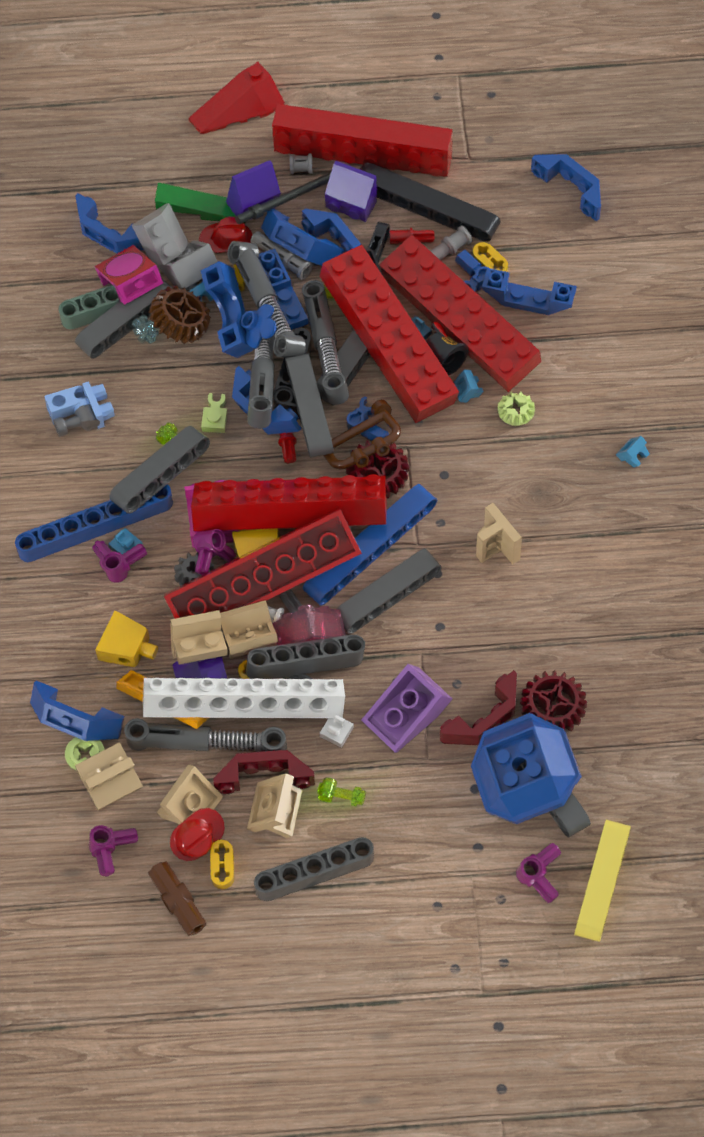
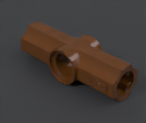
[148,861,207,936]

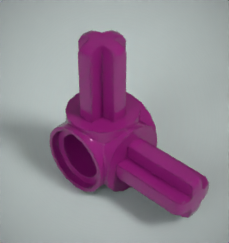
[193,529,236,575]
[92,541,147,583]
[89,825,138,877]
[516,843,561,903]

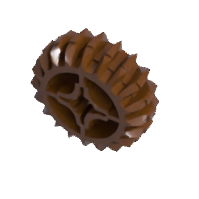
[149,286,211,344]

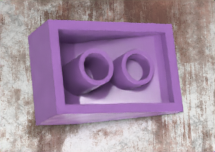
[361,664,452,753]

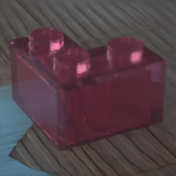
[272,604,346,646]

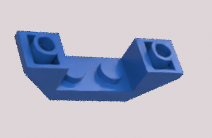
[531,154,601,222]
[75,193,144,254]
[261,208,345,266]
[301,209,362,253]
[482,268,577,315]
[232,366,302,435]
[30,681,125,741]

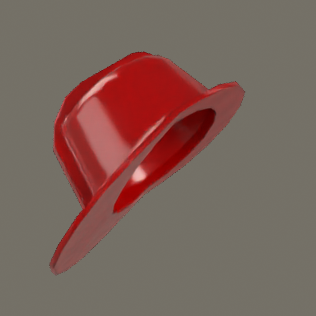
[199,217,253,253]
[170,808,225,861]

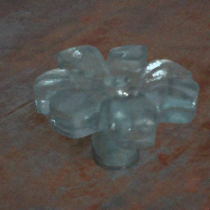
[132,315,159,344]

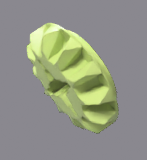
[498,391,535,426]
[65,737,105,770]

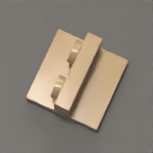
[476,503,522,565]
[220,600,278,659]
[170,610,227,665]
[75,742,143,811]
[157,765,223,824]
[247,773,303,838]

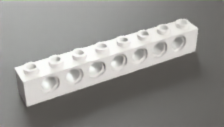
[143,678,345,718]

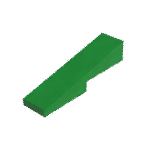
[155,182,245,224]

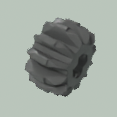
[174,552,215,586]

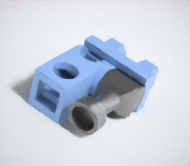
[44,381,115,437]

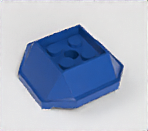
[471,713,582,824]

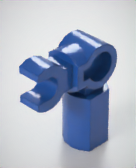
[455,250,488,292]
[347,396,389,441]

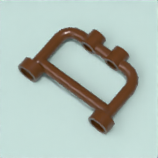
[323,399,401,470]

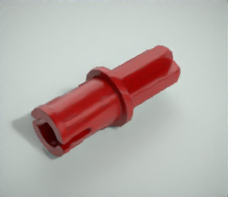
[390,228,435,245]
[278,432,297,464]

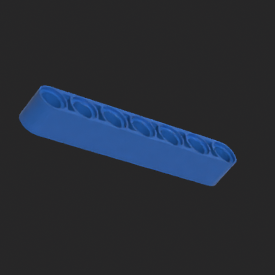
[15,484,173,562]
[303,484,438,606]

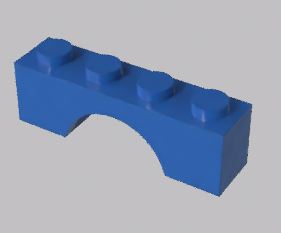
[201,261,255,358]

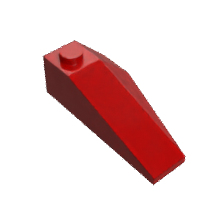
[189,62,285,135]

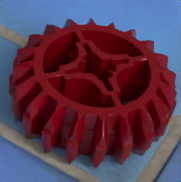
[346,440,410,499]
[520,670,587,732]

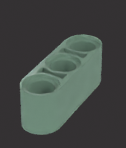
[58,285,120,330]

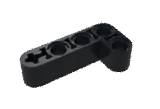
[273,328,312,417]

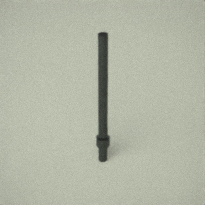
[235,172,331,224]

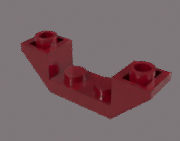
[440,670,517,746]
[213,750,315,795]

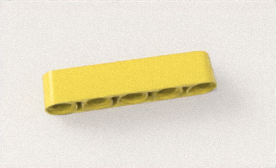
[574,820,631,942]

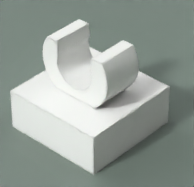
[320,715,354,748]

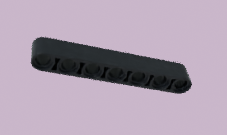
[360,162,501,242]

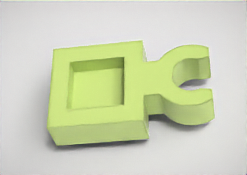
[201,393,227,433]

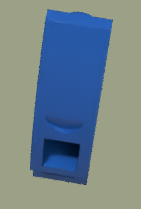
[258,248,309,330]

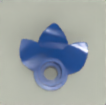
[241,304,276,349]

